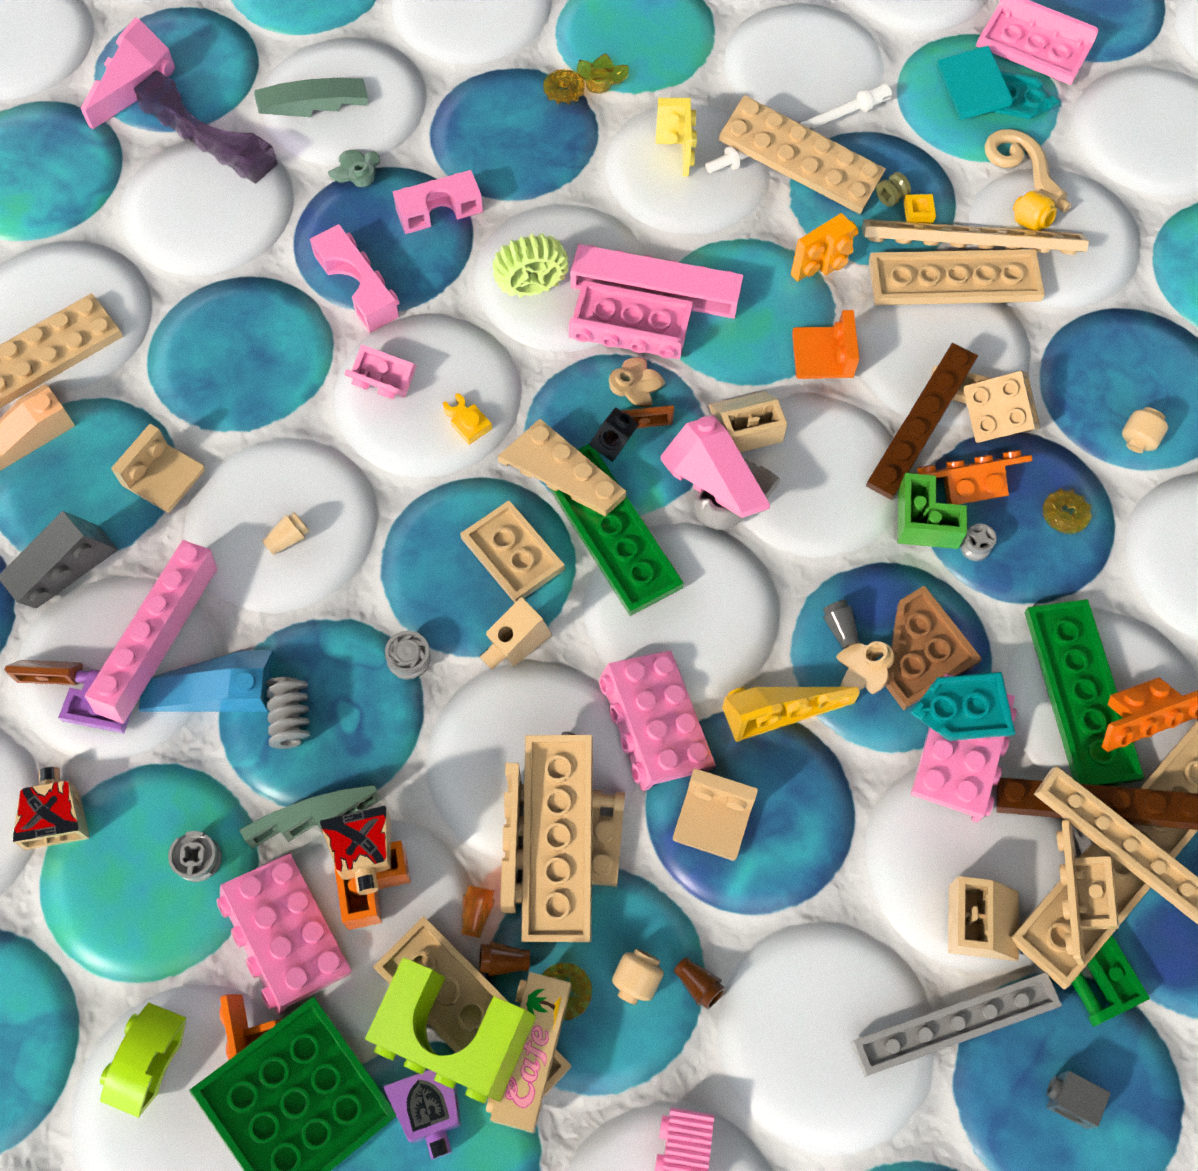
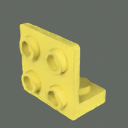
[656,98,697,176]

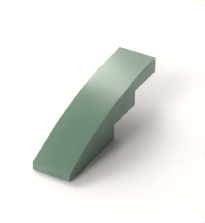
[254,78,368,117]
[239,785,382,849]

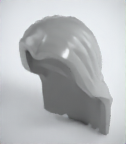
[694,458,780,530]

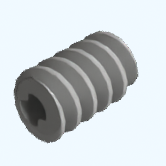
[266,677,310,749]

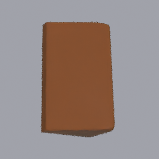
[622,405,674,429]
[4,660,83,685]

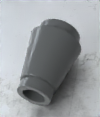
[823,600,860,649]

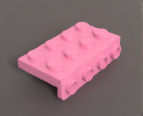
[976,0,1099,85]
[569,280,693,359]
[599,650,716,791]
[910,674,1017,823]
[216,853,351,1015]

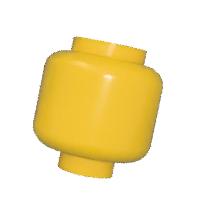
[1013,191,1057,231]

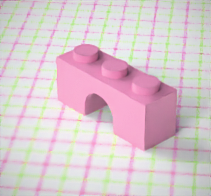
[393,170,483,234]

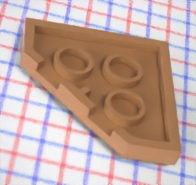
[885,585,982,711]

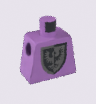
[384,1070,461,1160]

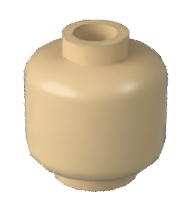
[1122,407,1168,453]
[612,948,664,1005]

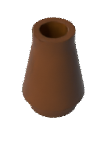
[479,941,530,977]
[674,957,726,1009]

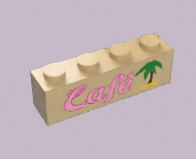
[486,972,571,1133]

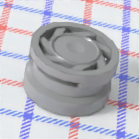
[385,630,431,680]
[168,831,222,882]

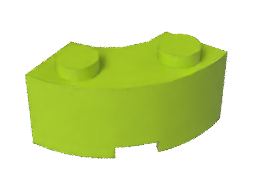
[99,1002,187,1118]

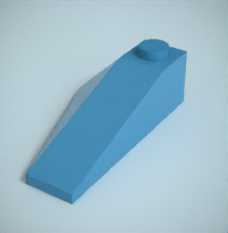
[139,650,274,712]

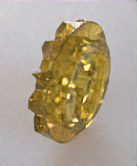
[543,69,585,105]
[1042,488,1093,534]
[542,963,592,1021]

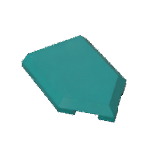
[991,71,1060,119]
[910,672,1016,741]

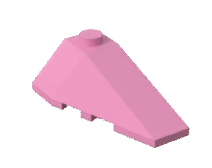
[81,17,175,129]
[661,415,770,518]

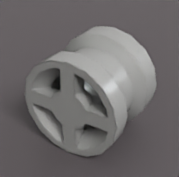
[960,523,997,561]

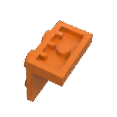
[792,310,859,379]

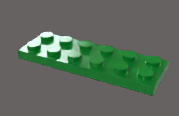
[548,444,684,616]
[1024,599,1144,786]

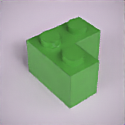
[897,473,967,549]

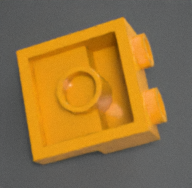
[791,213,858,282]

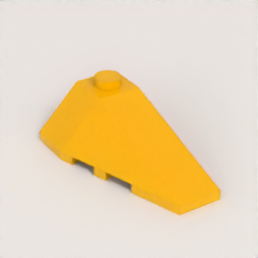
[722,687,860,742]

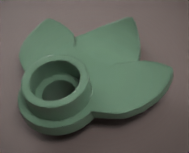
[328,150,380,187]

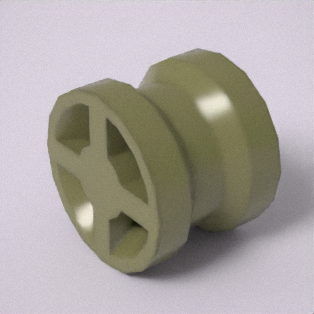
[876,172,911,207]

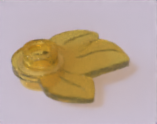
[577,54,629,94]

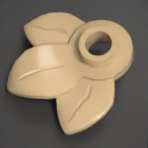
[609,357,665,407]
[836,641,895,694]

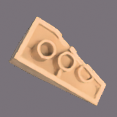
[0,384,75,471]

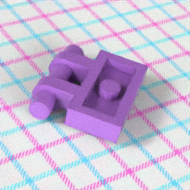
[58,669,133,734]

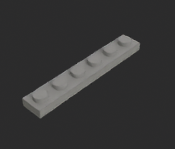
[851,972,1062,1077]

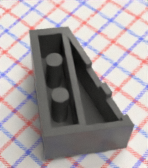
[0,511,118,609]

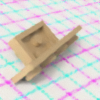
[1057,820,1119,965]

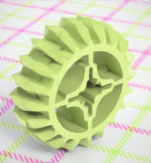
[492,233,568,298]

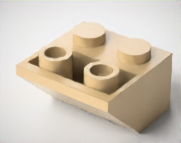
[709,391,787,453]
[948,876,1019,961]

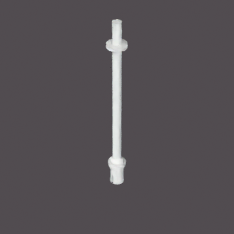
[706,83,892,173]

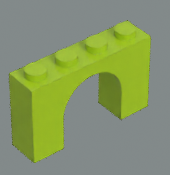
[365,957,536,1104]

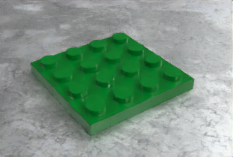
[189,996,396,1171]

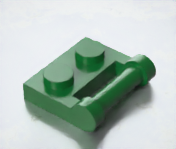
[1072,935,1150,1027]

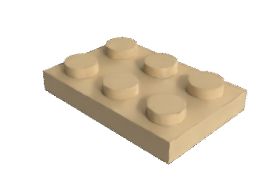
[460,500,565,603]

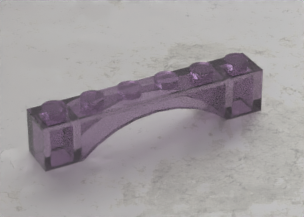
[134,70,278,184]

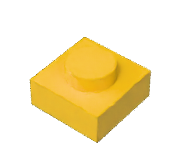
[904,194,936,223]

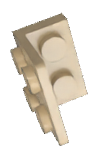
[963,371,1041,443]
[111,424,205,513]
[673,768,758,861]

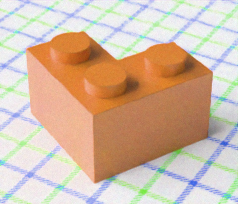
[334,840,411,930]

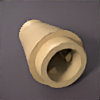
[262,512,309,555]

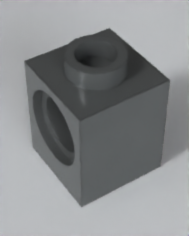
[1046,1071,1111,1129]

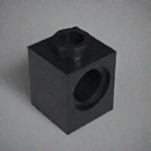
[589,407,640,462]

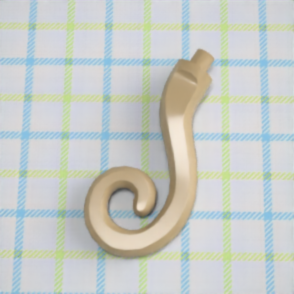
[984,129,1072,213]

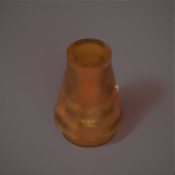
[461,885,496,938]

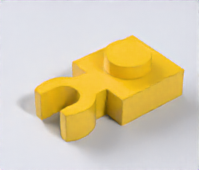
[443,393,492,445]

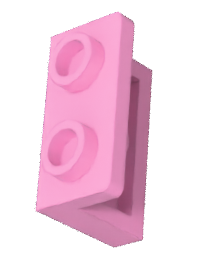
[344,344,417,400]

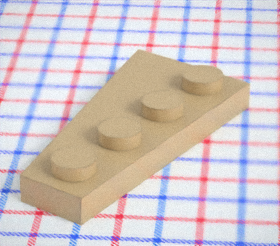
[498,419,627,516]
[500,763,524,913]

